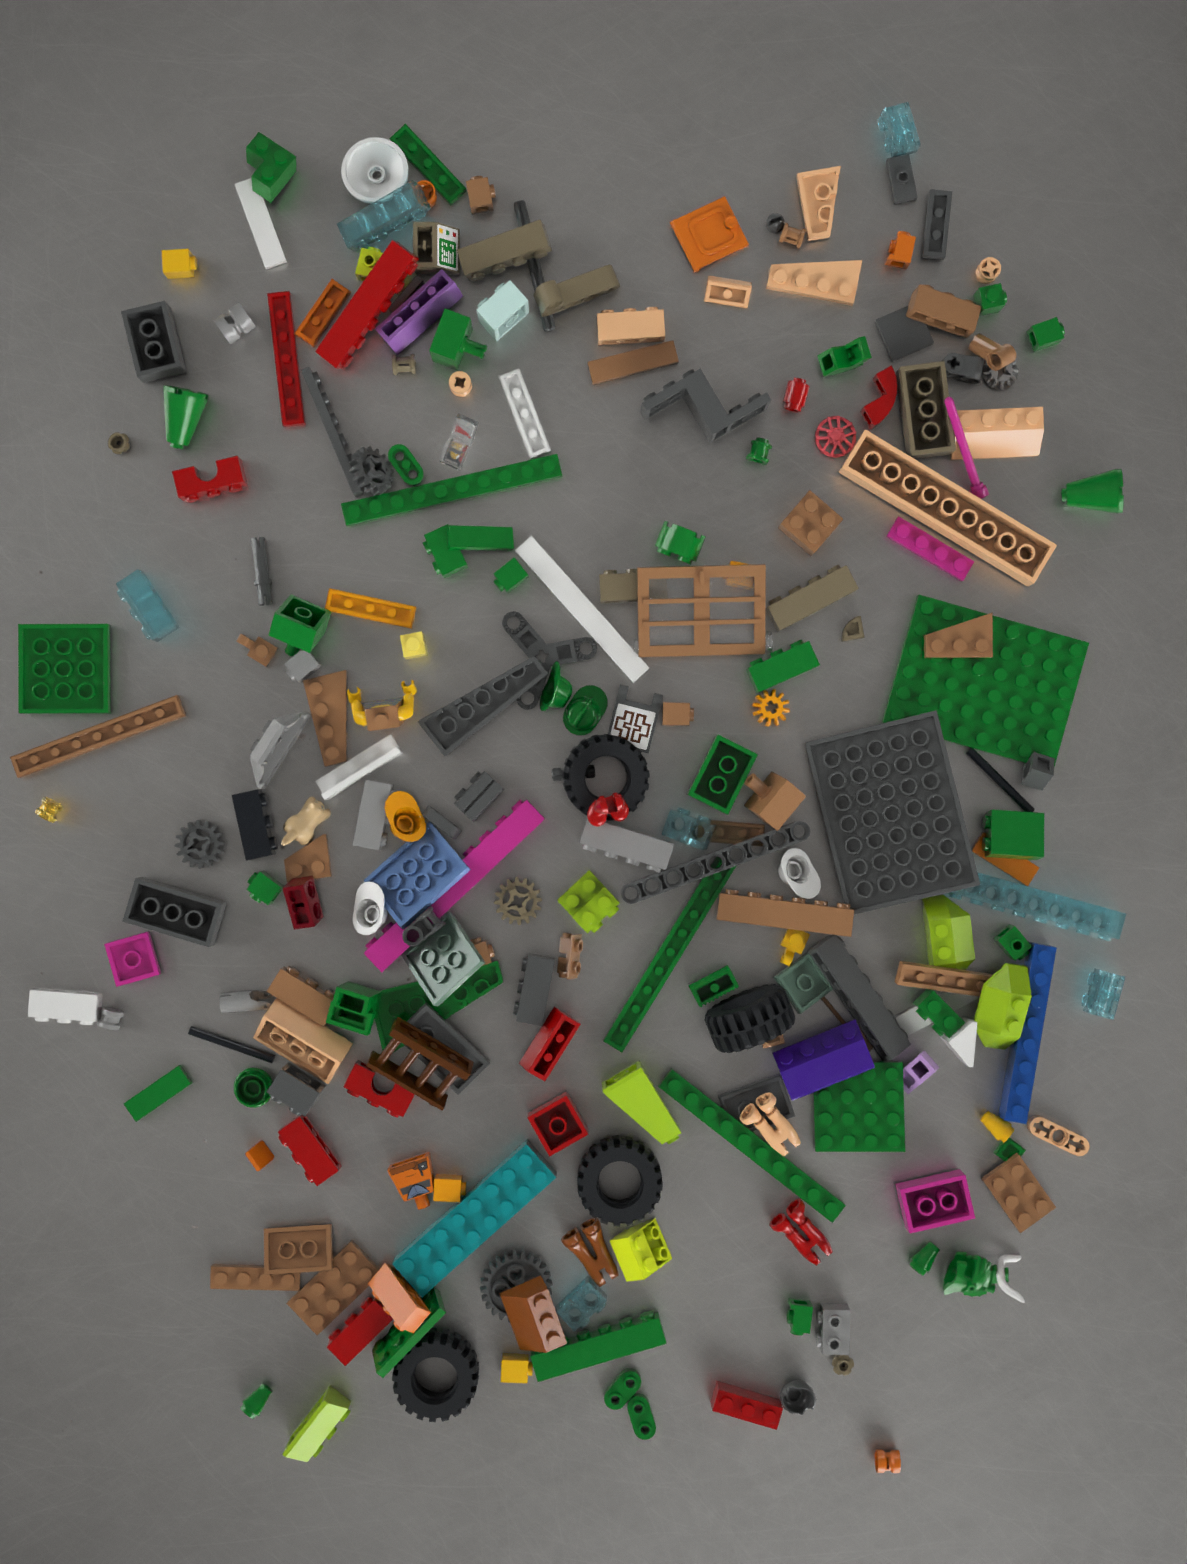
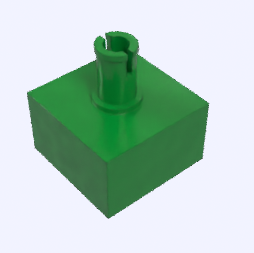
[429,309,487,371]
[268,594,332,656]

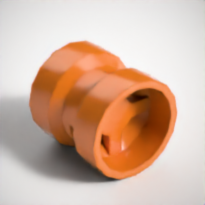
[413,180,437,210]
[875,1449,901,1473]

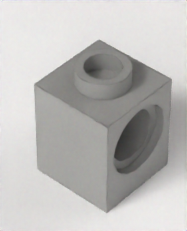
[284,650,322,683]

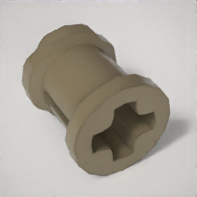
[392,354,416,375]

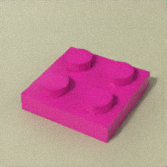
[104,931,161,987]

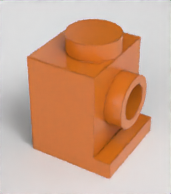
[885,231,916,269]

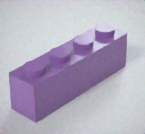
[375,269,463,355]

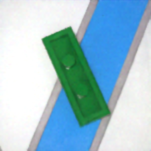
[447,525,514,551]
[124,1065,193,1122]

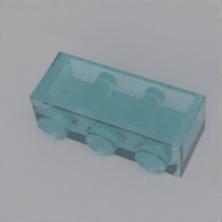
[116,569,180,642]

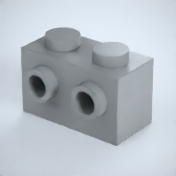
[816,1303,850,1355]

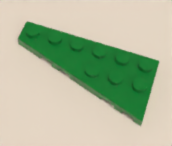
[375,960,504,1053]

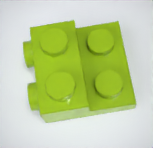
[557,870,620,933]

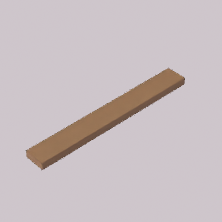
[10,695,186,778]

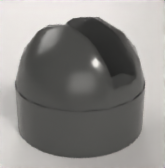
[766,213,785,233]

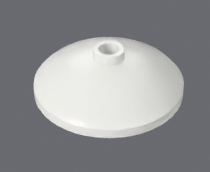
[341,137,409,204]

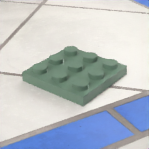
[401,911,486,1007]

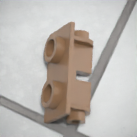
[557,933,583,980]

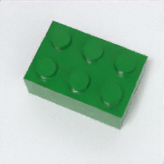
[686,735,758,815]

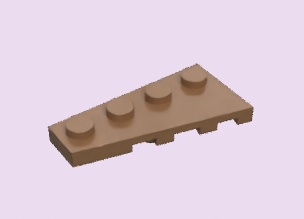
[303,670,347,767]

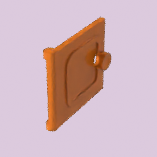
[670,196,749,273]

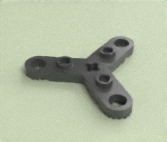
[502,611,597,710]

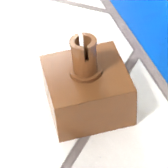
[744,772,806,831]

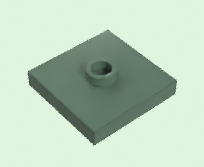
[773,952,833,1014]

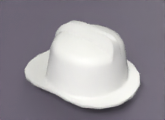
[778,848,821,899]
[352,882,388,935]

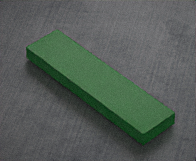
[389,123,467,206]

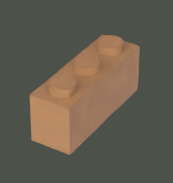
[906,284,982,338]
[267,966,335,1026]

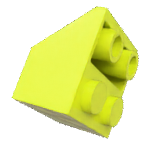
[609,1218,672,1282]

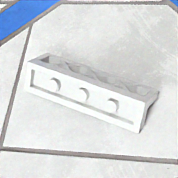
[315,734,403,800]

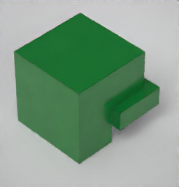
[326,981,382,1036]

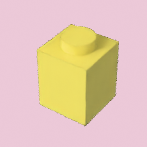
[400,631,428,659]

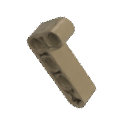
[533,264,620,317]

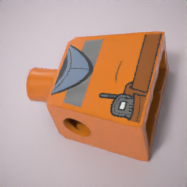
[387,1152,434,1210]

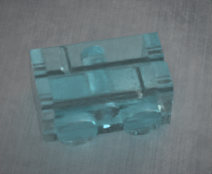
[878,102,921,157]
[1081,968,1125,1020]

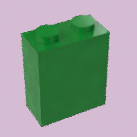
[982,810,1044,860]

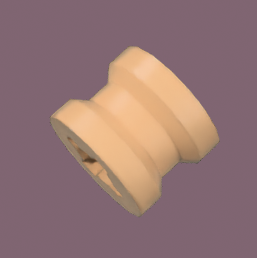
[975,257,1001,284]
[449,371,472,397]

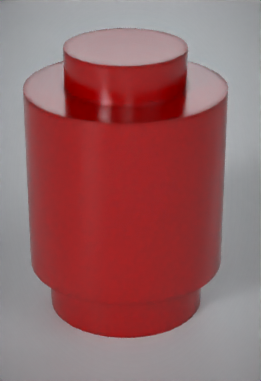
[783,377,810,412]

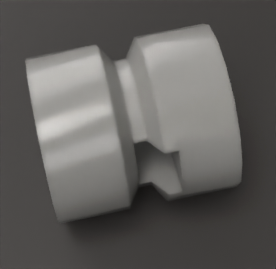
[214,302,256,345]

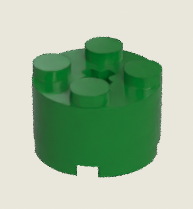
[655,521,706,565]

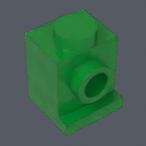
[787,1298,813,1336]

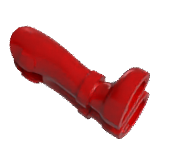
[587,792,629,827]
[769,1199,833,1266]

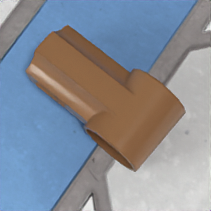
[969,333,1016,371]

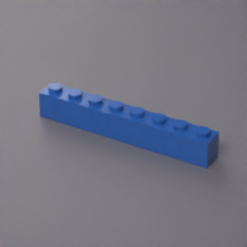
[998,941,1057,1124]

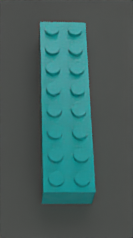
[392,1139,557,1297]

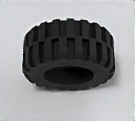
[562,734,650,821]
[704,984,795,1053]
[577,1135,663,1227]
[392,1328,479,1422]

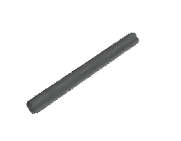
[514,200,555,331]

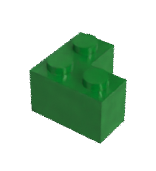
[246,132,296,203]

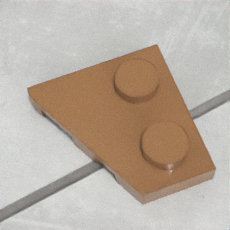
[284,834,332,882]

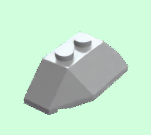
[250,711,311,789]

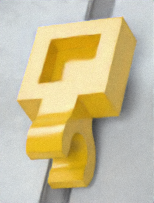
[780,929,810,966]

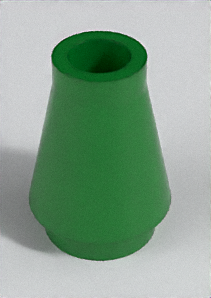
[909,1241,940,1276]
[240,1383,273,1419]

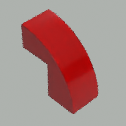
[860,365,897,430]

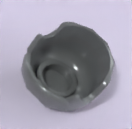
[780,1380,817,1415]

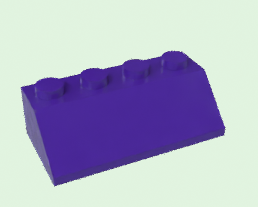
[772,1020,875,1101]

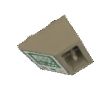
[413,222,460,275]

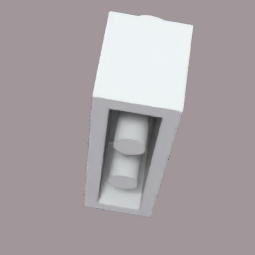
[28,987,103,1025]

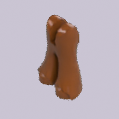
[561,1218,619,1287]

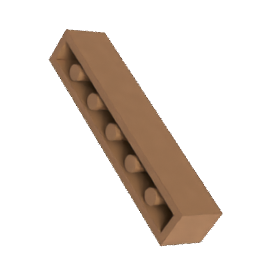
[717,889,855,937]

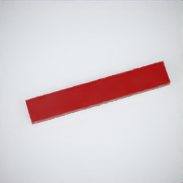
[267,291,306,427]

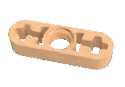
[1027,1115,1090,1156]

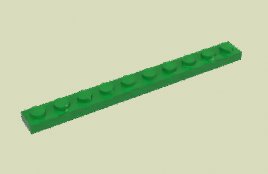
[341,454,562,526]
[603,856,736,1053]
[658,1068,846,1223]

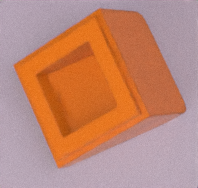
[245,1140,274,1171]

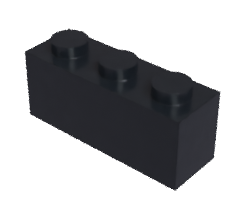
[232,789,278,861]

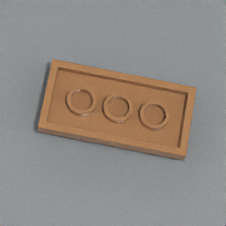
[286,1240,380,1335]

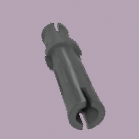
[250,537,273,606]

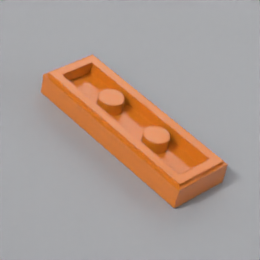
[295,279,351,347]
[971,832,1039,886]

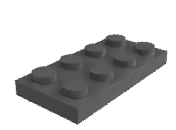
[404,1002,490,1095]

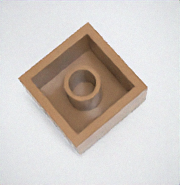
[778,490,843,556]

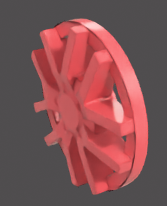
[815,415,856,458]

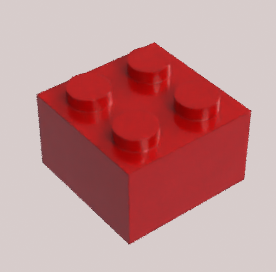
[527,1091,589,1157]

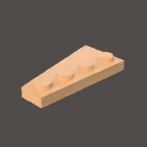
[766,260,862,306]

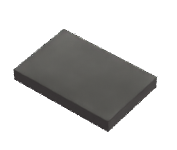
[718,1073,795,1131]

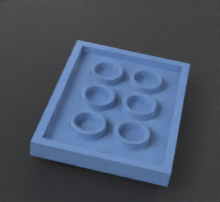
[364,821,471,929]

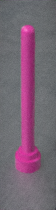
[944,397,989,499]

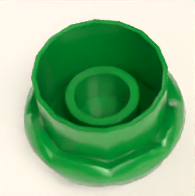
[233,1068,273,1108]

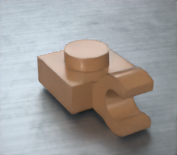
[236,634,279,667]

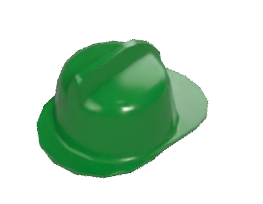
[539,661,573,711]
[563,685,608,735]

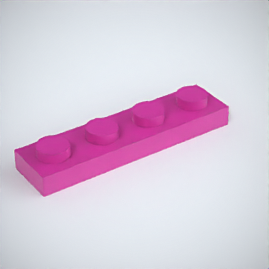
[886,516,974,582]

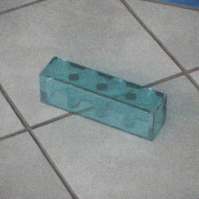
[337,180,431,252]

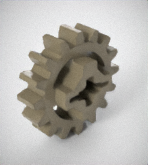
[494,877,542,925]

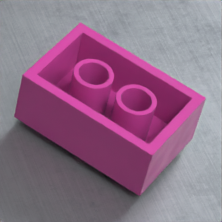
[895,1169,976,1234]

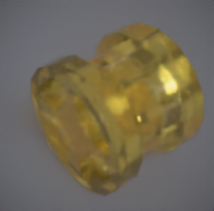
[34,796,64,823]

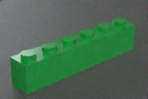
[530,1311,667,1382]

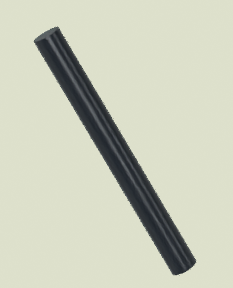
[966,748,1035,812]
[188,1026,275,1063]

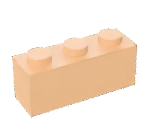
[597,307,665,346]

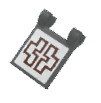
[608,684,663,753]

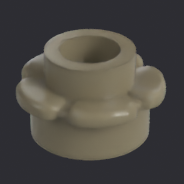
[108,432,130,454]
[832,1355,854,1376]

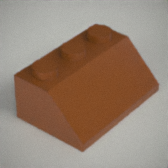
[499,1275,567,1353]

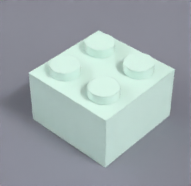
[476,280,529,342]

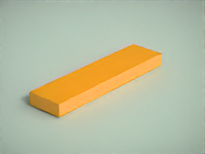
[325,588,417,629]

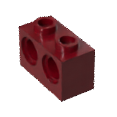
[282,876,324,930]

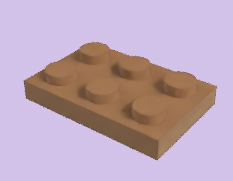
[981,1153,1056,1233]
[264,1224,333,1275]

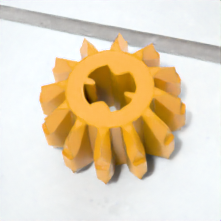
[752,689,790,727]

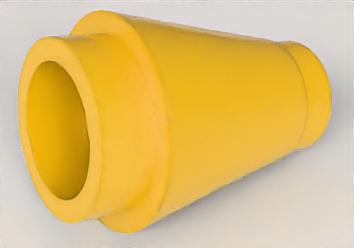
[980,1110,1015,1143]

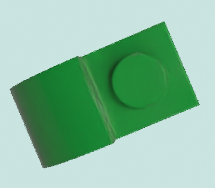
[817,336,872,377]

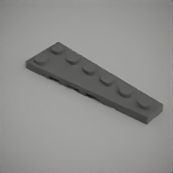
[418,656,549,756]

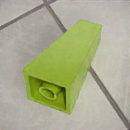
[602,1060,681,1144]

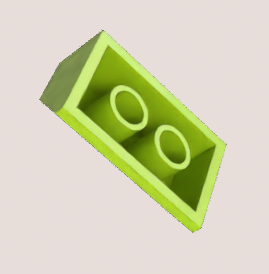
[282,1385,351,1462]

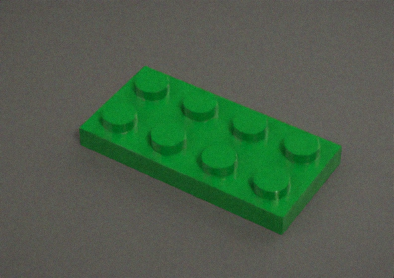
[372,1287,446,1378]

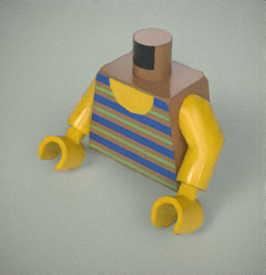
[347,680,417,731]

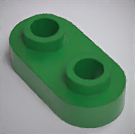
[388,444,424,486]
[604,1368,641,1410]
[627,1393,656,1440]

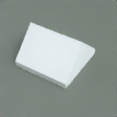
[940,1016,977,1067]

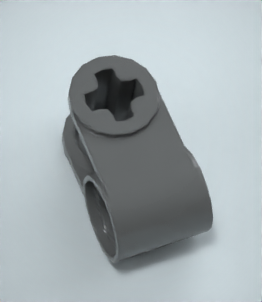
[942,353,984,384]
[402,906,446,946]

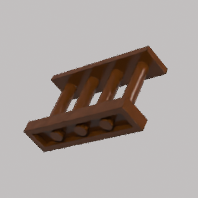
[366,1017,474,1111]

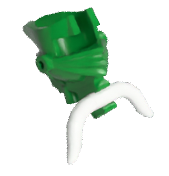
[943,1252,1025,1303]

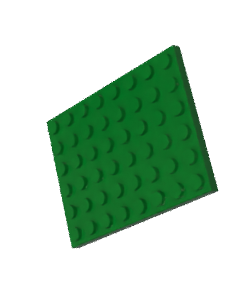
[882,595,1089,767]

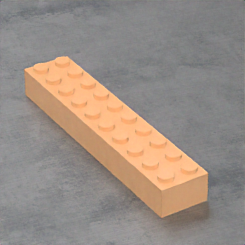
[838,429,1057,587]

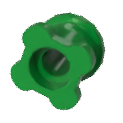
[746,437,772,465]

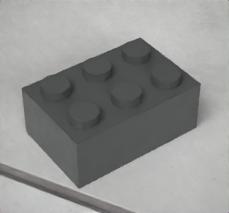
[121,301,187,383]

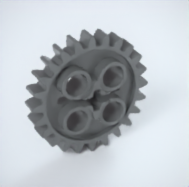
[480,1249,553,1323]

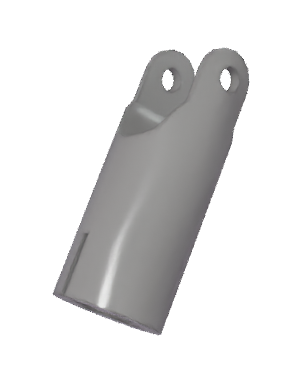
[220,990,272,1013]

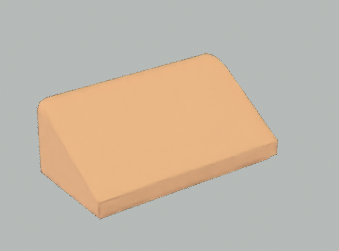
[704,276,752,308]

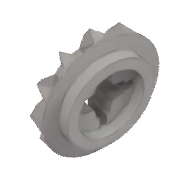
[983,361,1019,390]

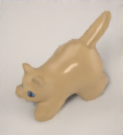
[281,797,331,846]

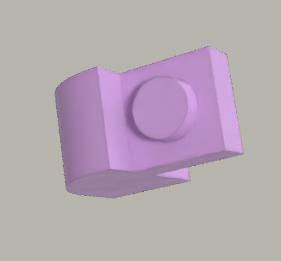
[903,1050,939,1094]

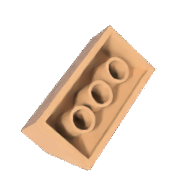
[950,407,1044,460]
[253,998,353,1084]

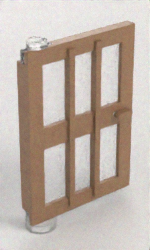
[633,564,773,657]

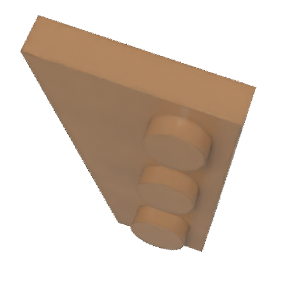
[924,612,993,658]

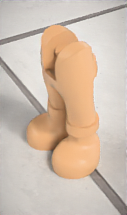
[740,1092,801,1156]

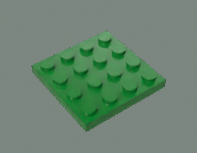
[18,624,110,714]
[814,1061,905,1152]

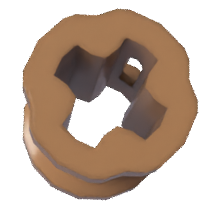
[779,222,806,249]

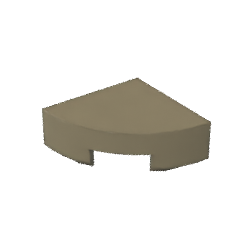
[841,616,865,642]

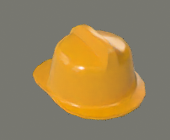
[384,791,426,842]

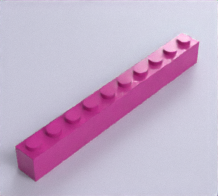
[364,799,545,972]

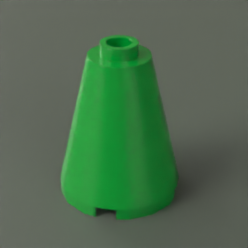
[163,385,209,449]
[1061,469,1124,514]

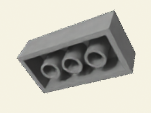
[580,818,674,873]

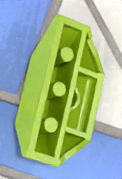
[921,895,975,970]
[974,963,1032,1050]

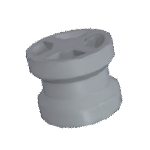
[97,1007,124,1030]

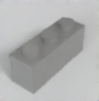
[352,780,397,851]

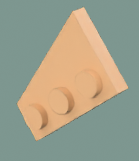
[796,166,841,241]

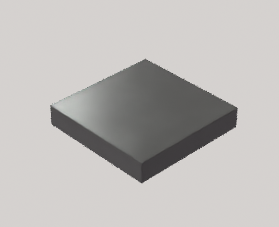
[875,305,934,362]

